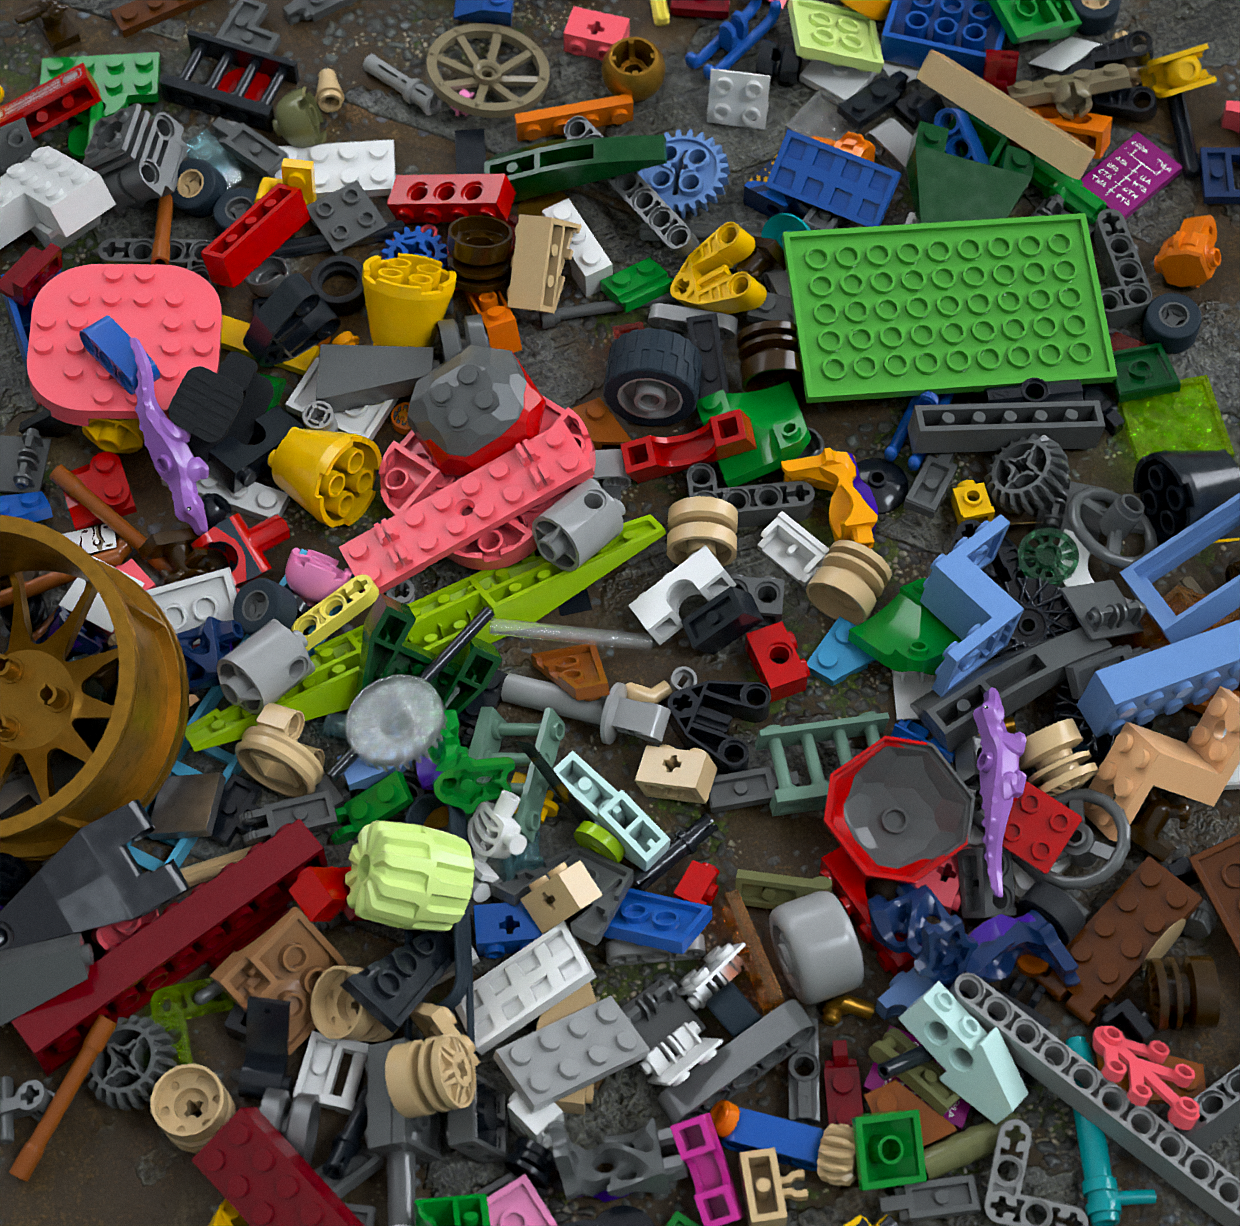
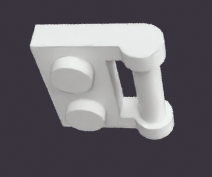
[293,1031,369,1115]

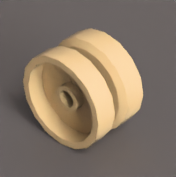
[667,496,738,567]

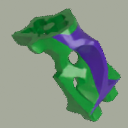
[416,708,515,814]

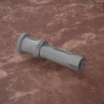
[362,54,442,115]

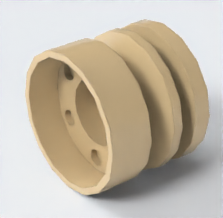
[806,540,892,625]
[1019,718,1099,797]
[311,966,397,1042]
[385,1033,476,1119]
[150,1063,236,1154]

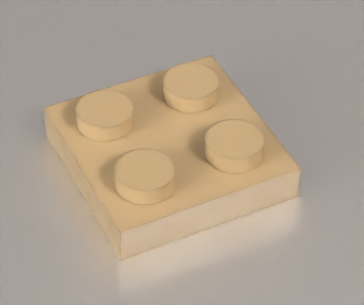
[409,1002,480,1067]

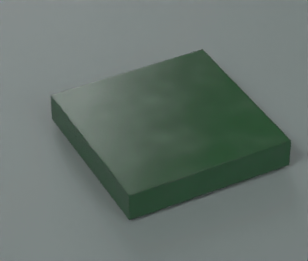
[1110,343,1181,403]

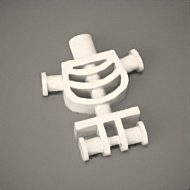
[467,790,527,902]

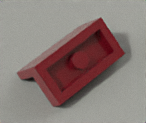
[0,242,63,307]

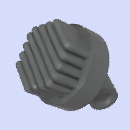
[1182,894,1218,939]

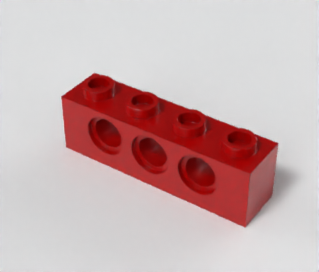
[387,174,516,224]

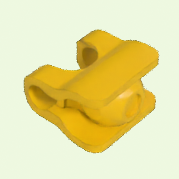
[1139,43,1217,98]

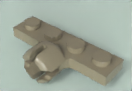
[1007,63,1131,119]

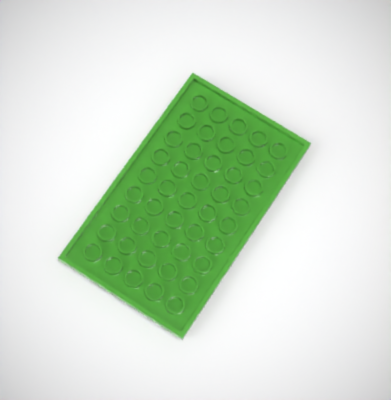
[782,213,1118,403]

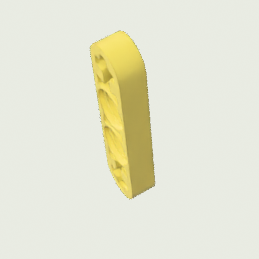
[291,574,379,652]

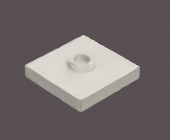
[800,59,877,103]

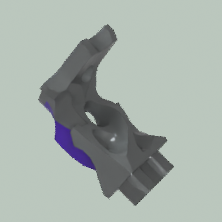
[548,1118,688,1202]

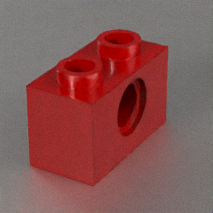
[745,621,810,702]

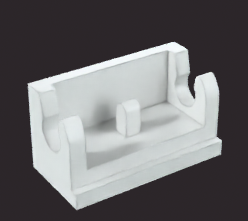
[757,511,829,588]

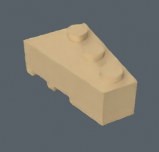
[507,214,582,314]

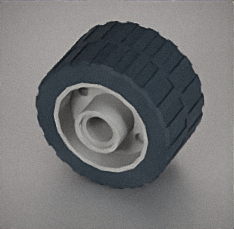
[603,328,702,426]

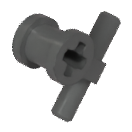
[0,1076,55,1145]

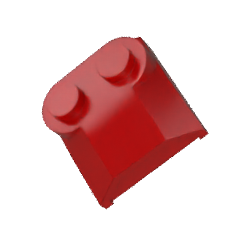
[63,452,137,531]

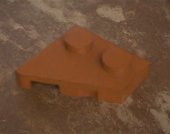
[864,1080,957,1147]

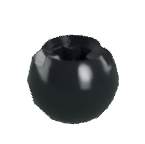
[200,493,232,531]

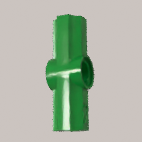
[1030,156,1107,225]

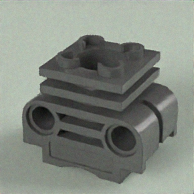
[82,103,189,215]

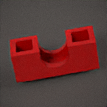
[288,866,370,922]

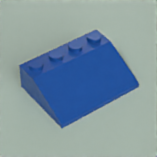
[881,0,1007,79]

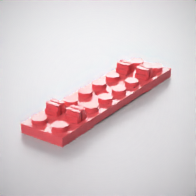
[339,421,595,594]

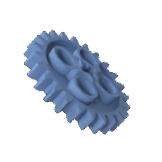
[636,129,730,219]

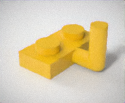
[254,158,316,206]

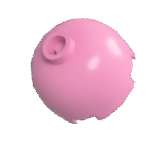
[285,548,353,607]

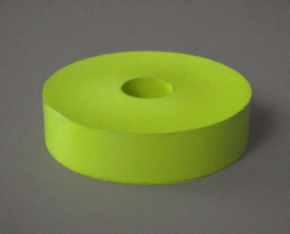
[573,821,626,863]

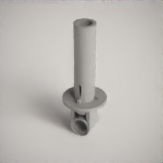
[501,673,671,745]

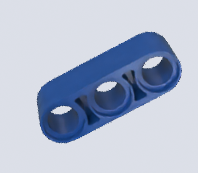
[934,108,990,165]
[79,315,160,395]
[721,1108,824,1171]

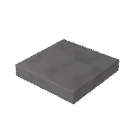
[148,772,226,840]

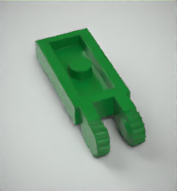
[331,770,414,845]

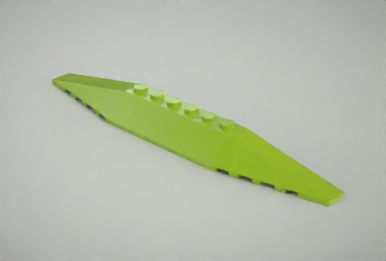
[184,514,666,752]

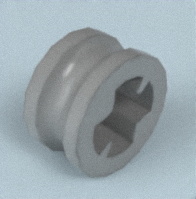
[386,579,415,605]

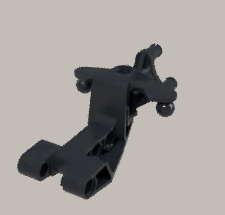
[0,799,190,951]

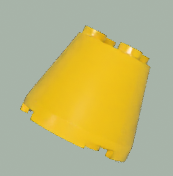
[362,253,457,347]
[268,427,382,528]

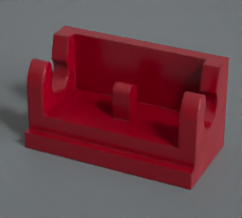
[983,49,1019,95]

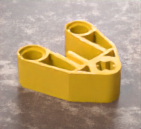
[670,222,767,314]

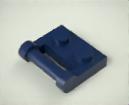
[1198,147,1240,204]

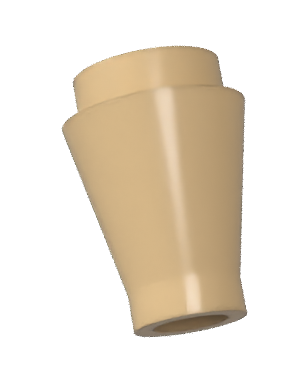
[315,69,344,112]

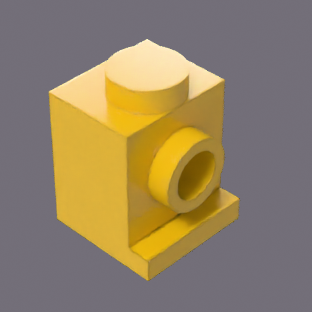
[951,480,995,525]

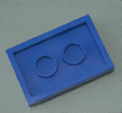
[603,888,713,954]

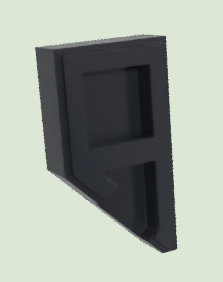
[18,409,77,438]

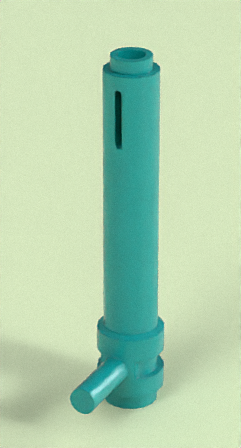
[1065,1036,1156,1226]

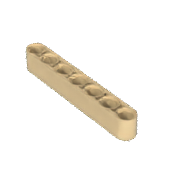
[916,50,1095,180]

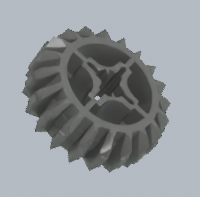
[984,433,1071,516]
[86,1015,178,1111]

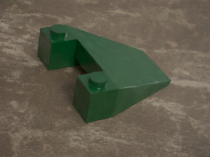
[906,121,1036,224]
[352,593,502,755]

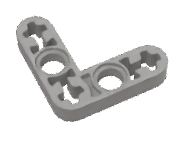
[984,1119,1088,1226]

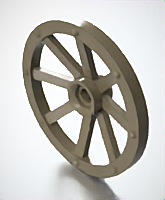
[426,23,550,118]

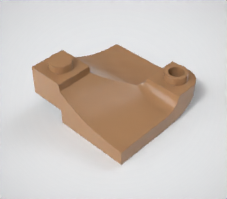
[210,907,349,1055]

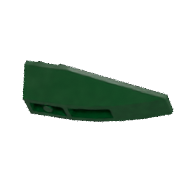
[484,135,667,203]

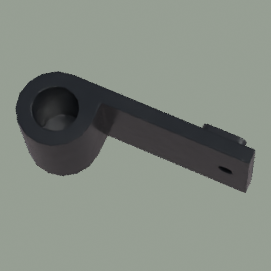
[238,996,293,1100]

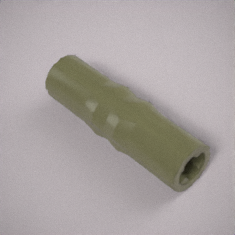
[924,1112,1024,1181]

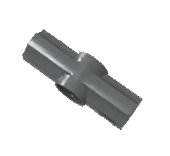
[787,1016,820,1126]

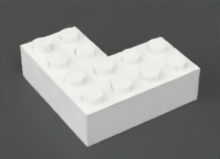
[0,146,116,249]

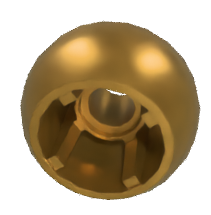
[601,37,666,102]

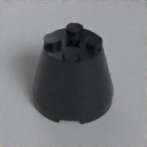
[1133,449,1240,544]

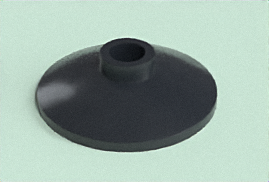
[857,458,908,514]

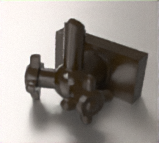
[15,0,80,53]
[729,236,786,292]
[138,527,216,585]
[1130,785,1191,862]

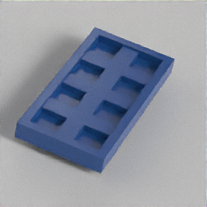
[765,129,901,227]

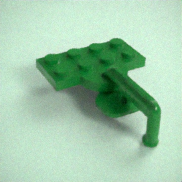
[40,52,161,170]

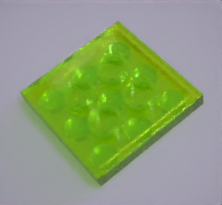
[1115,375,1235,463]

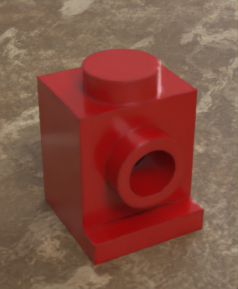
[673,860,720,905]

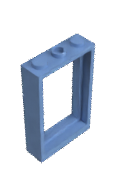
[1119,493,1240,644]

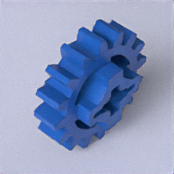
[381,226,448,269]

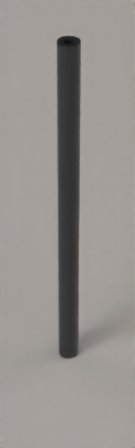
[326,606,495,782]

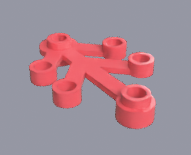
[1092,1026,1200,1130]

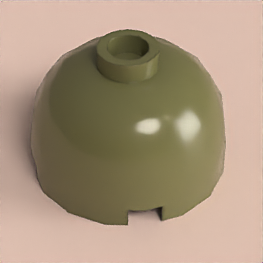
[273,86,327,148]

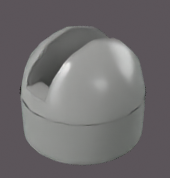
[670,666,697,692]

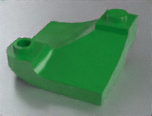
[980,0,1082,44]
[696,381,811,488]
[848,578,962,675]

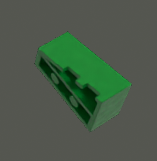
[414,1193,491,1226]

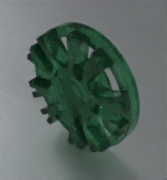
[1017,528,1079,585]

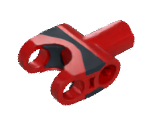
[190,513,290,588]

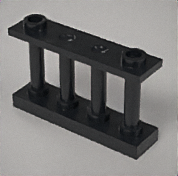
[160,29,300,133]

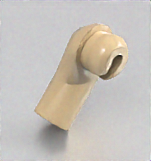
[625,680,673,704]

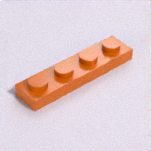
[514,94,634,141]

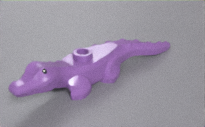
[129,337,209,536]
[973,688,1027,898]

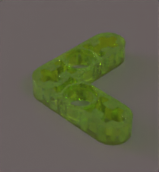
[151,978,236,1065]

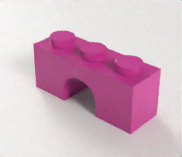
[670,1112,745,1226]

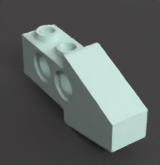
[549,751,670,872]
[898,981,1029,1124]

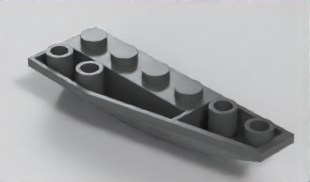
[910,627,1112,752]

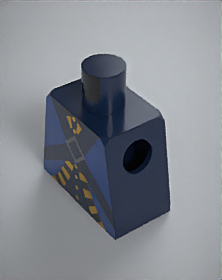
[743,154,813,218]

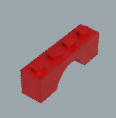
[620,409,757,483]
[819,846,916,977]

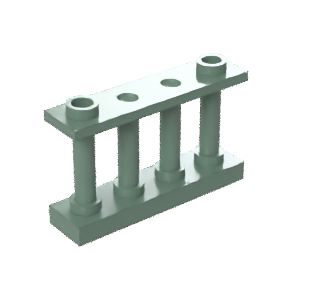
[448,707,565,843]
[754,711,889,816]

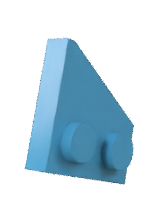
[807,616,876,686]

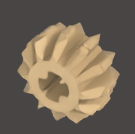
[817,1123,858,1186]

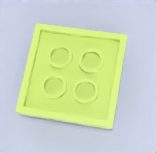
[787,0,884,73]

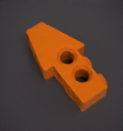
[1009,103,1112,159]

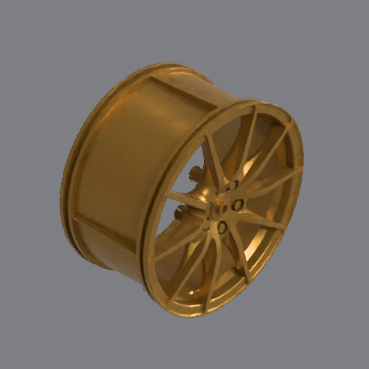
[0,515,189,862]

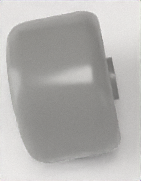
[769,891,864,1005]

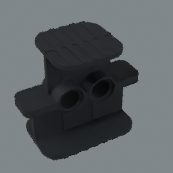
[168,351,274,464]

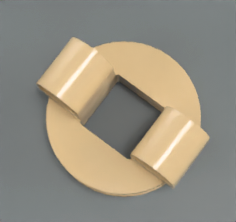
[235,703,325,798]

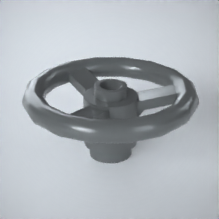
[1067,487,1158,569]
[1029,789,1131,890]

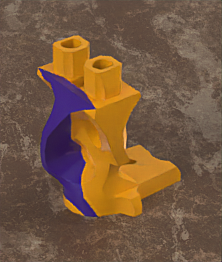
[781,448,878,549]

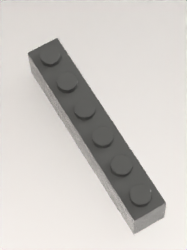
[907,400,1105,454]

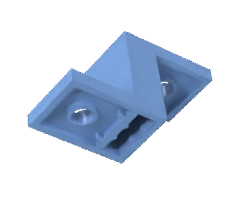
[920,514,1024,697]

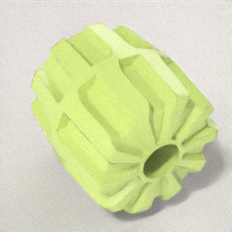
[345,821,475,932]

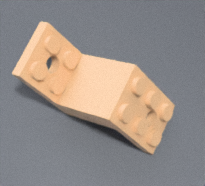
[1084,686,1240,842]

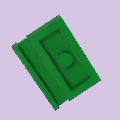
[600,257,674,313]

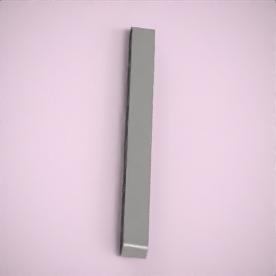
[948,973,1240,1226]

